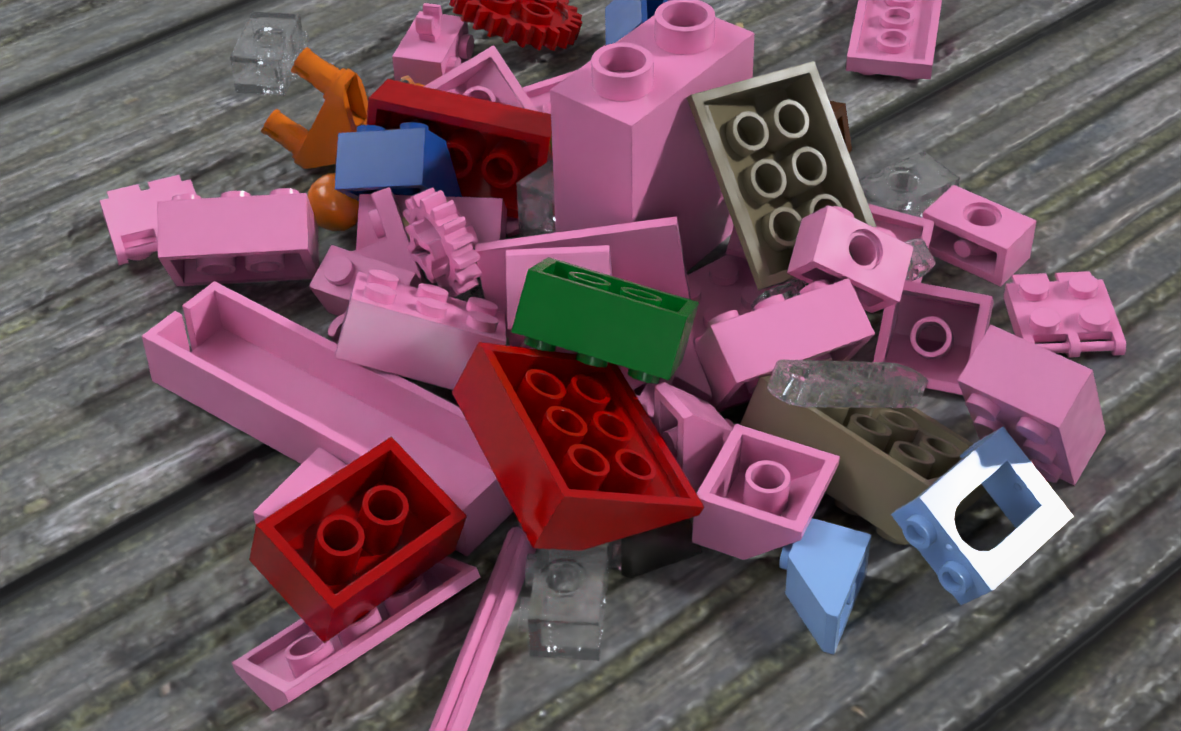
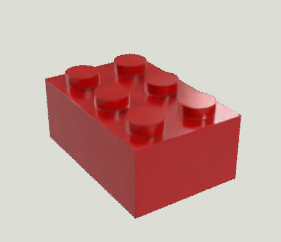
[249,436,467,643]

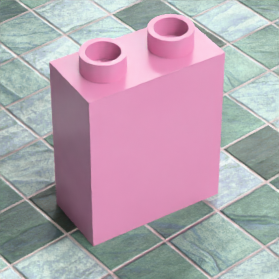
[550,0,755,272]

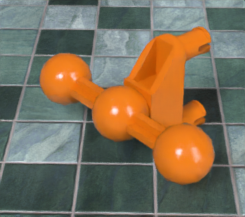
[261,47,425,231]

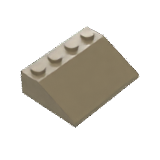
[687,61,877,290]
[740,365,987,545]

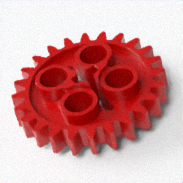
[449,0,583,51]

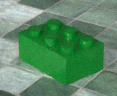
[511,257,699,384]

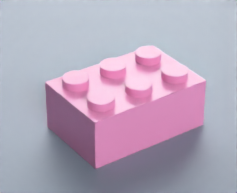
[157,188,319,287]
[335,269,506,390]
[694,278,875,413]
[957,325,1106,486]

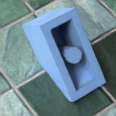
[779,518,871,655]

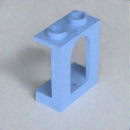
[891,427,1073,605]

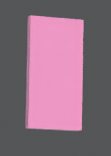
[475,216,691,338]

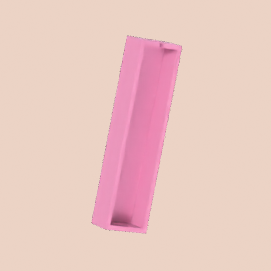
[142,281,513,556]

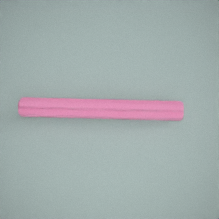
[429,526,536,731]

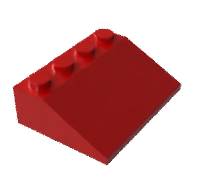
[452,342,704,551]

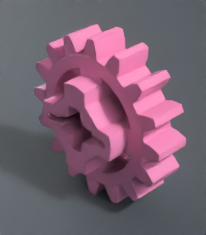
[403,188,482,298]

